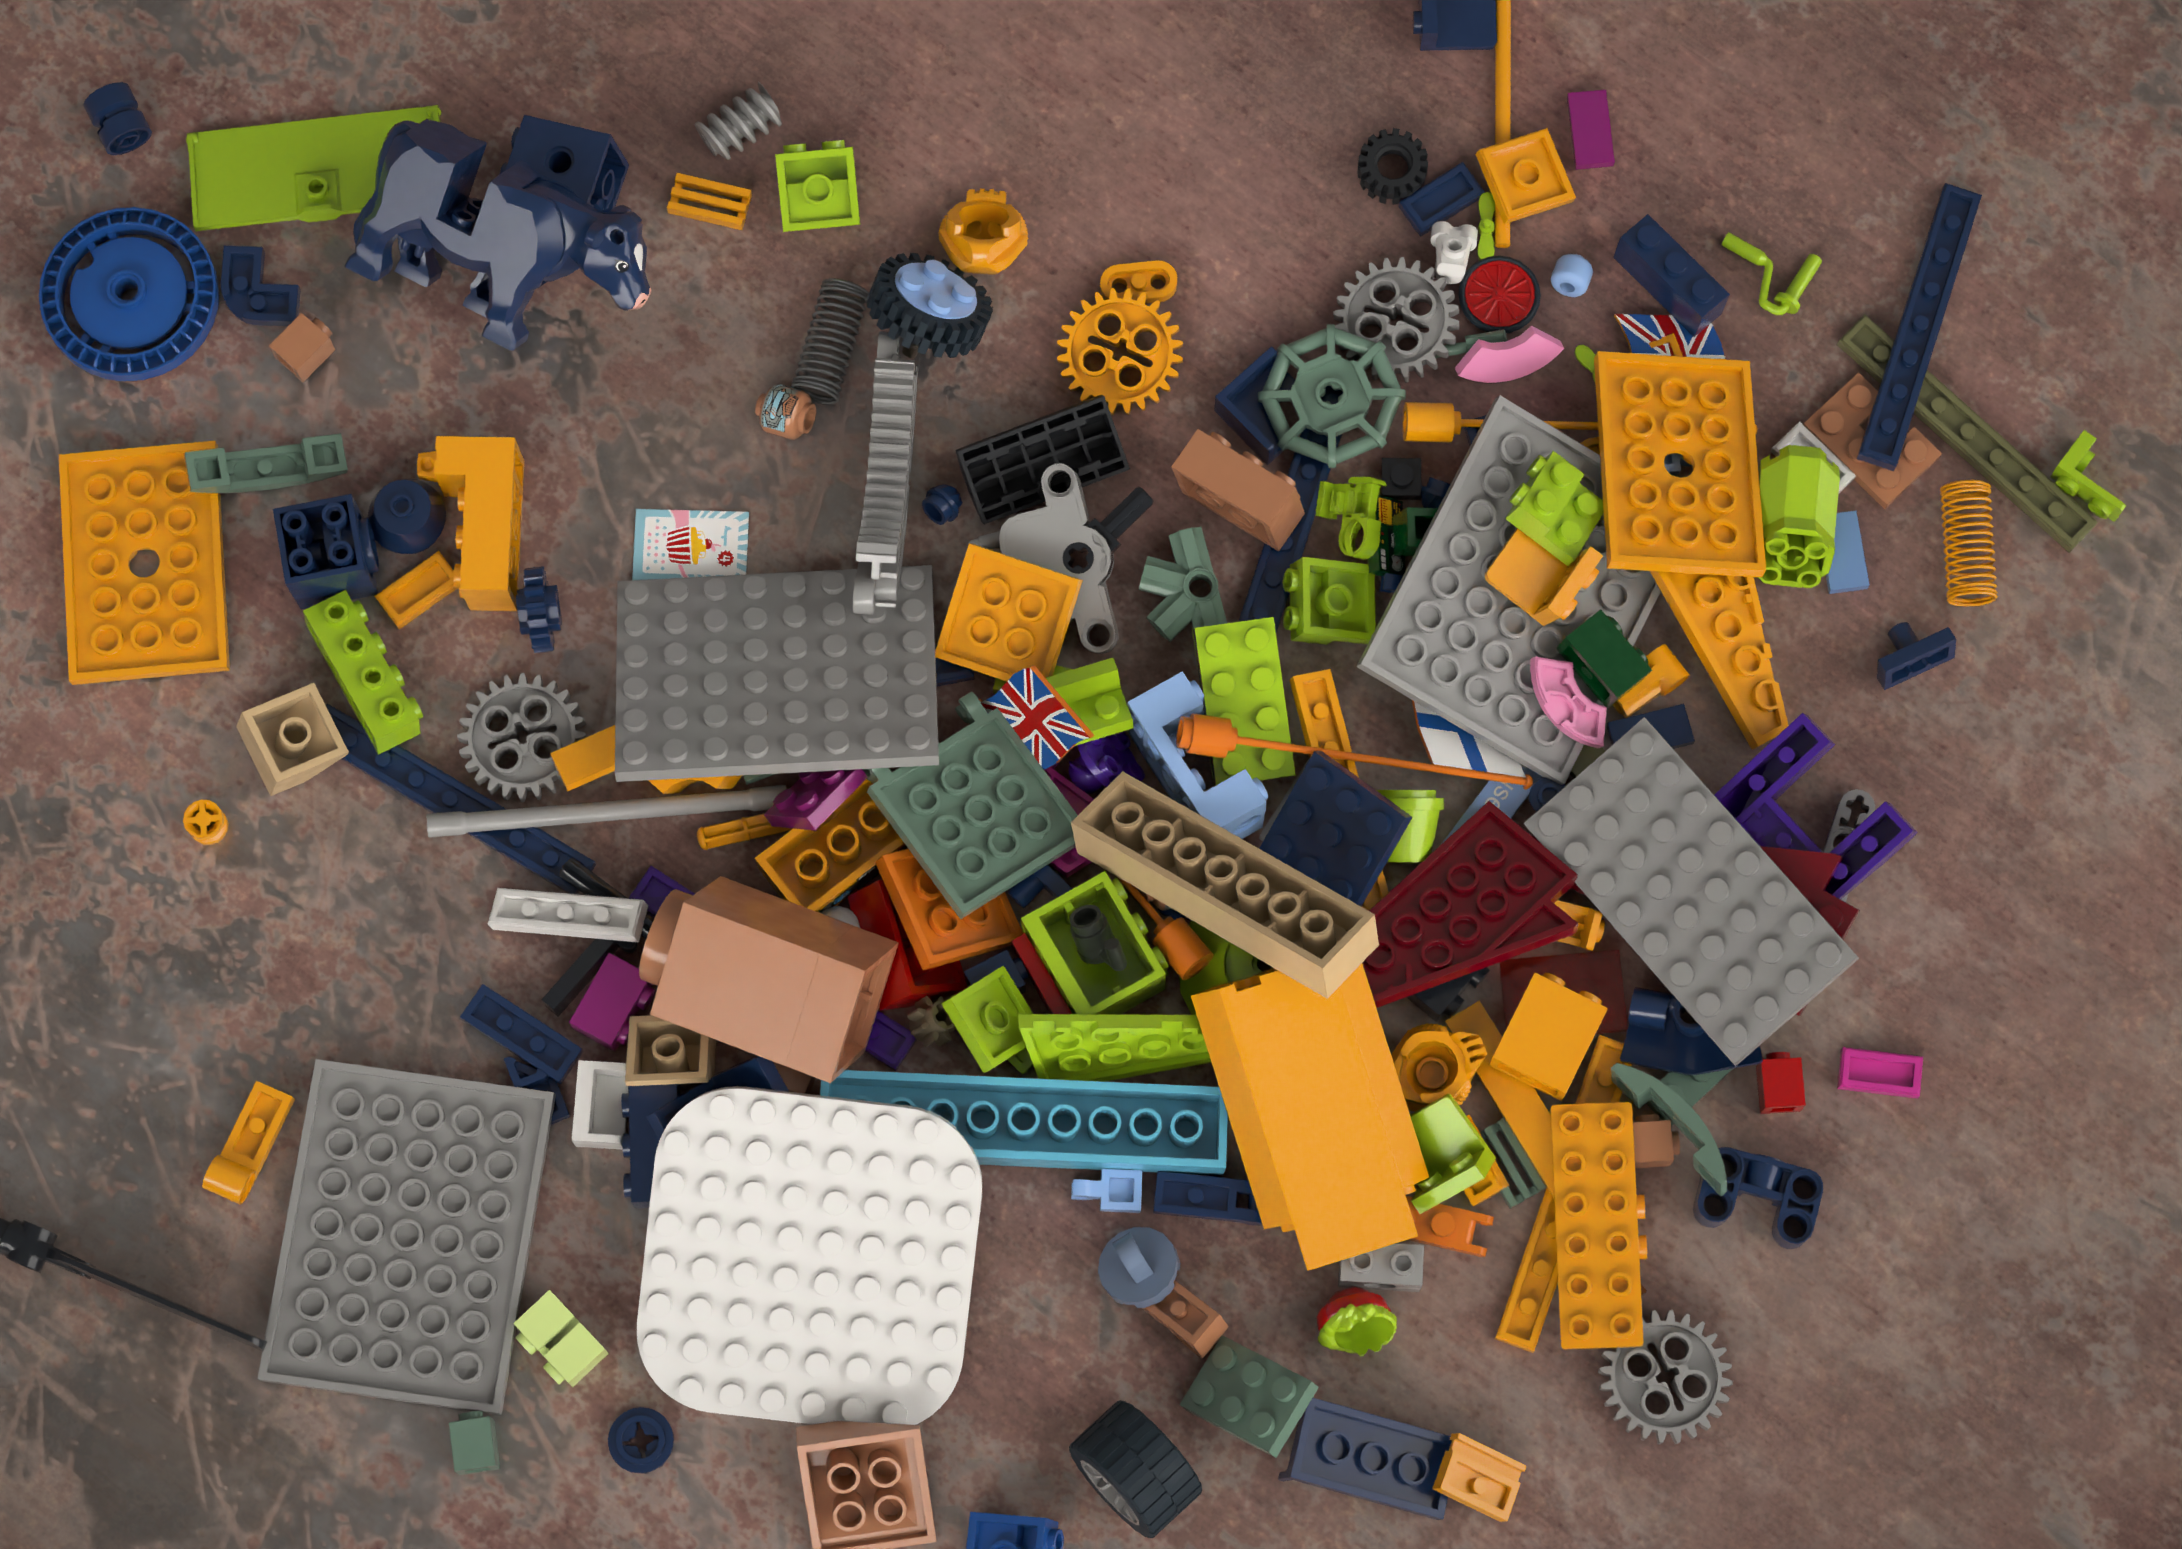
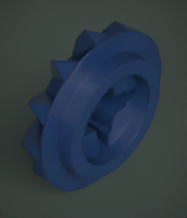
[608,1407,674,1474]

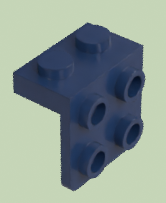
[1413,0,1497,51]

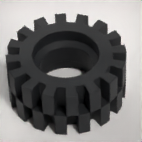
[1357,128,1428,205]

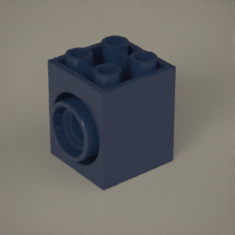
[499,115,629,212]
[273,494,379,610]

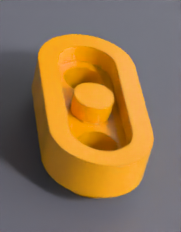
[1100,260,1178,304]

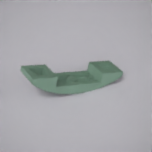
[184,433,348,493]
[1611,1063,1727,1196]

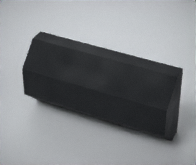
[955,395,1130,525]

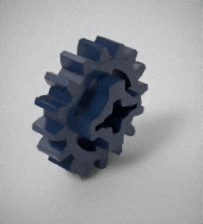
[516,566,562,653]

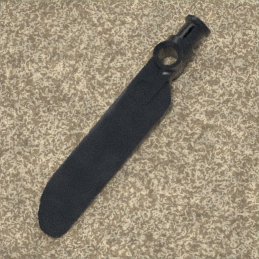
[0,1218,267,1351]

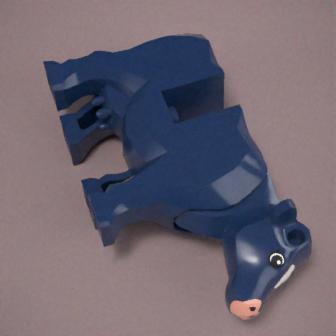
[344,119,651,351]

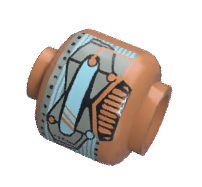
[755,384,816,440]

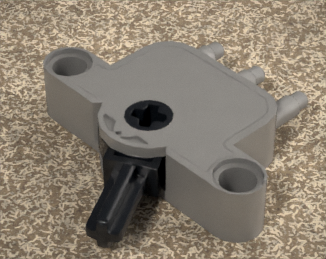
[968,464,1154,654]

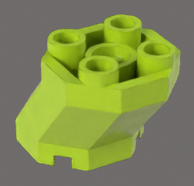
[1758,445,1840,588]

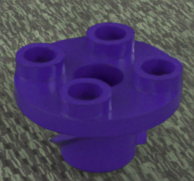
[1068,731,1145,794]

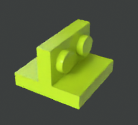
[1046,658,1134,746]
[941,965,1033,1073]

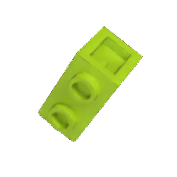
[2050,430,2126,522]

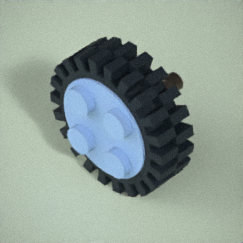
[867,253,993,358]

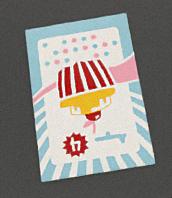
[632,509,749,580]

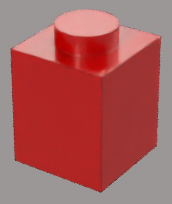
[1756,1052,1806,1114]

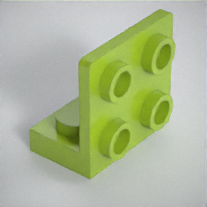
[1410,1094,1496,1214]

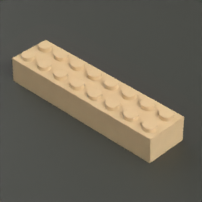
[1071,771,1379,999]

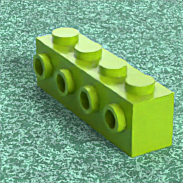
[303,590,423,755]

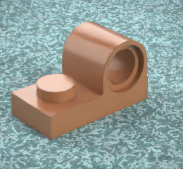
[1142,1280,1229,1358]

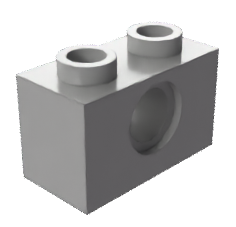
[1338,1243,1424,1292]

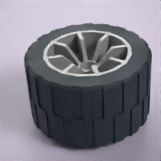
[1069,1400,1202,1538]

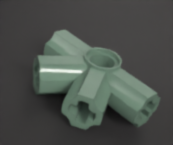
[1139,527,1227,642]

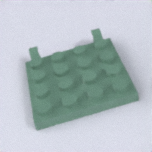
[862,691,1078,919]

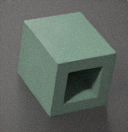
[449,1411,500,1475]

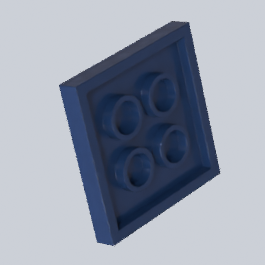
[1259,751,1413,906]

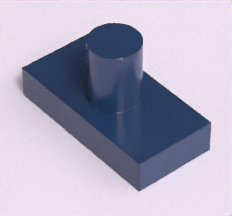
[1877,622,1956,690]
[1007,865,1073,909]

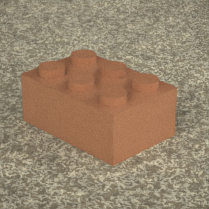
[1171,429,1305,551]

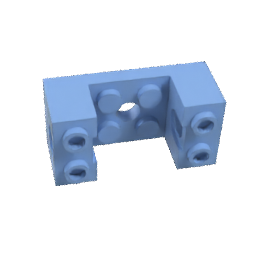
[1127,671,1268,839]

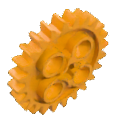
[1057,288,1183,415]

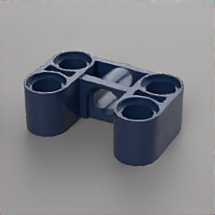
[1693,1147,1823,1249]

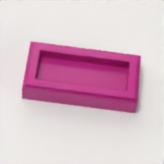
[1837,1047,1923,1099]

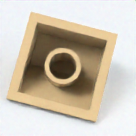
[236,683,349,796]
[625,1015,716,1086]

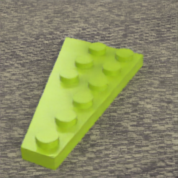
[1018,1014,1211,1082]

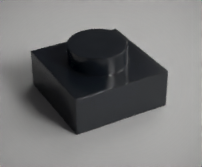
[1381,458,1422,500]

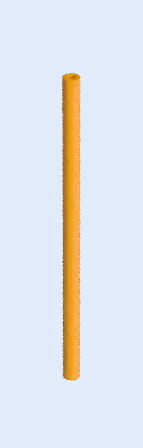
[1495,0,1511,248]

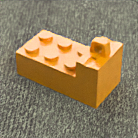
[417,436,524,611]

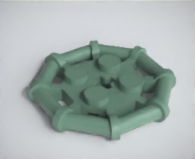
[1258,324,1406,468]

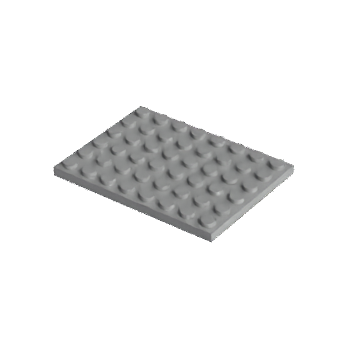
[1356,395,1661,785]
[615,565,939,782]
[257,1059,556,1415]

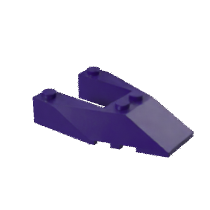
[1714,713,1918,899]

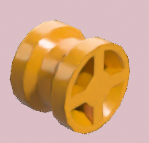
[183,799,228,845]

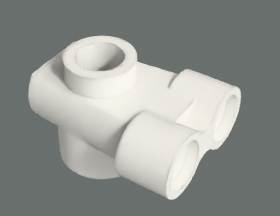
[1430,221,1478,284]

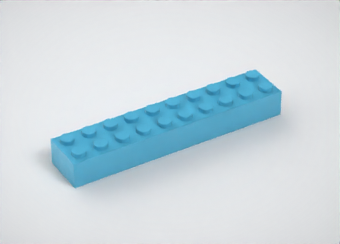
[820,1070,1228,1176]

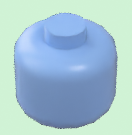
[1550,254,1593,297]

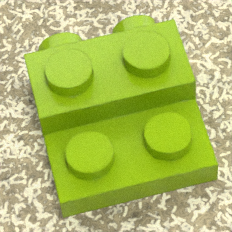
[775,140,860,232]
[1505,451,1604,566]
[1283,557,1376,645]

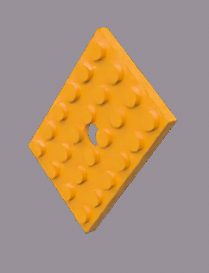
[1594,351,1766,577]
[59,440,230,685]

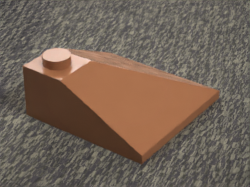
[796,1421,937,1549]

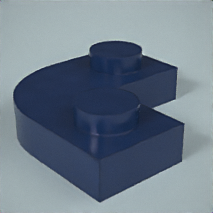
[221,246,301,326]

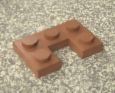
[1803,372,1942,509]

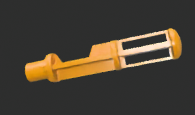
[697,813,793,850]

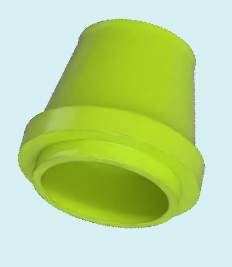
[1376,790,1444,862]

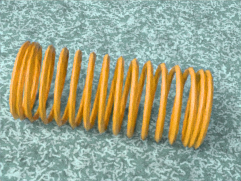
[1940,480,1998,606]

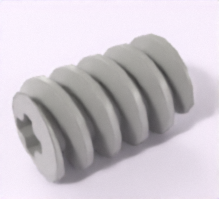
[695,82,782,160]

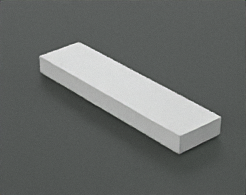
[488,888,648,942]

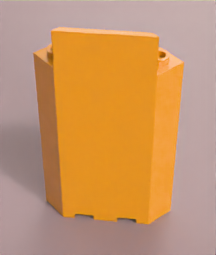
[1191,963,1429,1271]

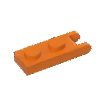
[1406,1196,1494,1257]

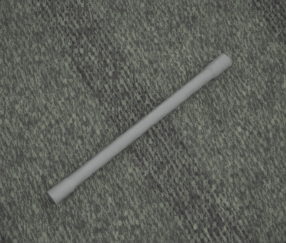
[426,785,786,838]

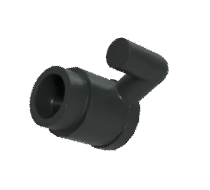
[1070,905,1127,971]

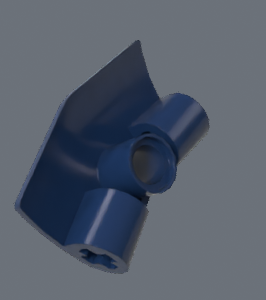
[1620,987,1763,1075]

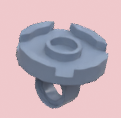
[1098,1227,1181,1308]

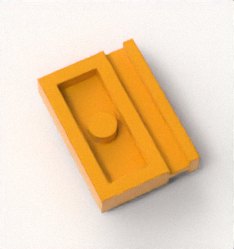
[1432,1433,1526,1522]

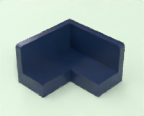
[1214,347,1295,465]

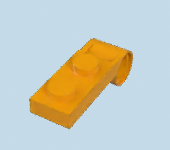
[202,1081,295,1205]

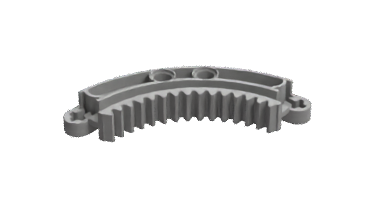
[853,331,918,615]

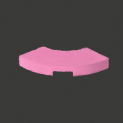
[1455,326,1564,383]
[1530,657,1607,748]

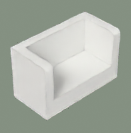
[572,1060,629,1149]

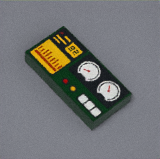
[1368,495,1405,576]

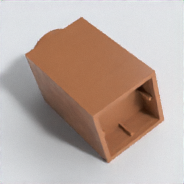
[639,876,899,1083]

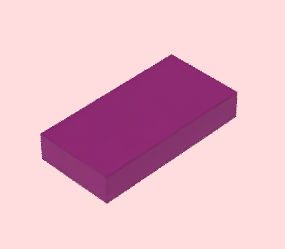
[1567,90,1615,170]

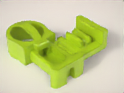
[1315,477,1386,560]

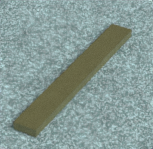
[1837,314,2098,553]

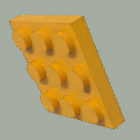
[935,543,1083,681]

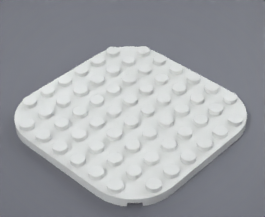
[637,1086,982,1425]

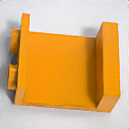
[1489,972,1608,1101]

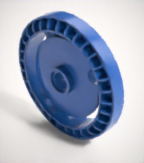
[39,207,220,382]

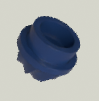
[1421,477,1451,508]
[922,484,963,525]

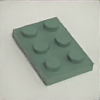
[1179,1335,1319,1458]

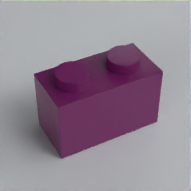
[569,953,656,1052]

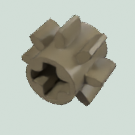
[907,996,957,1047]

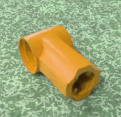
[1613,644,1690,718]

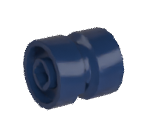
[83,82,152,155]

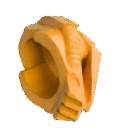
[938,188,1028,275]
[1391,1023,1488,1112]

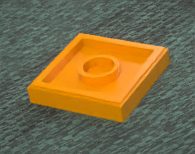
[1475,128,1576,224]

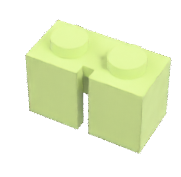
[513,1290,609,1387]

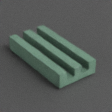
[1480,1118,1546,1209]

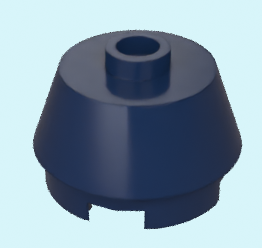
[368,479,446,554]

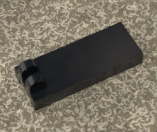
[542,939,638,1017]

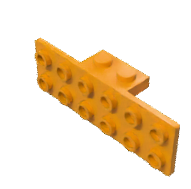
[1551,1102,1647,1350]

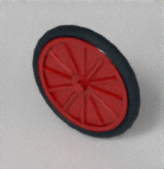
[1458,256,1541,334]

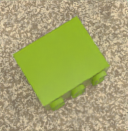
[1021,871,1169,1014]

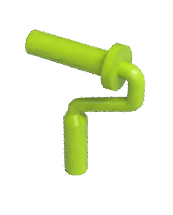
[1721,232,1822,315]

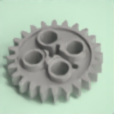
[1333,257,1460,383]
[457,673,588,802]
[1598,1310,1733,1444]

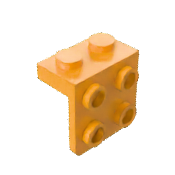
[1485,528,1603,626]

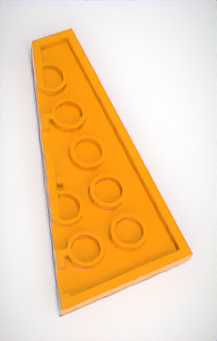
[1650,571,1789,750]

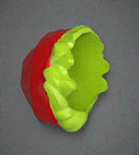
[1316,1286,1397,1356]

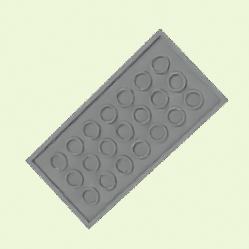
[1523,717,1860,1066]

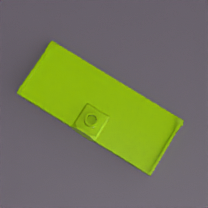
[186,105,441,232]

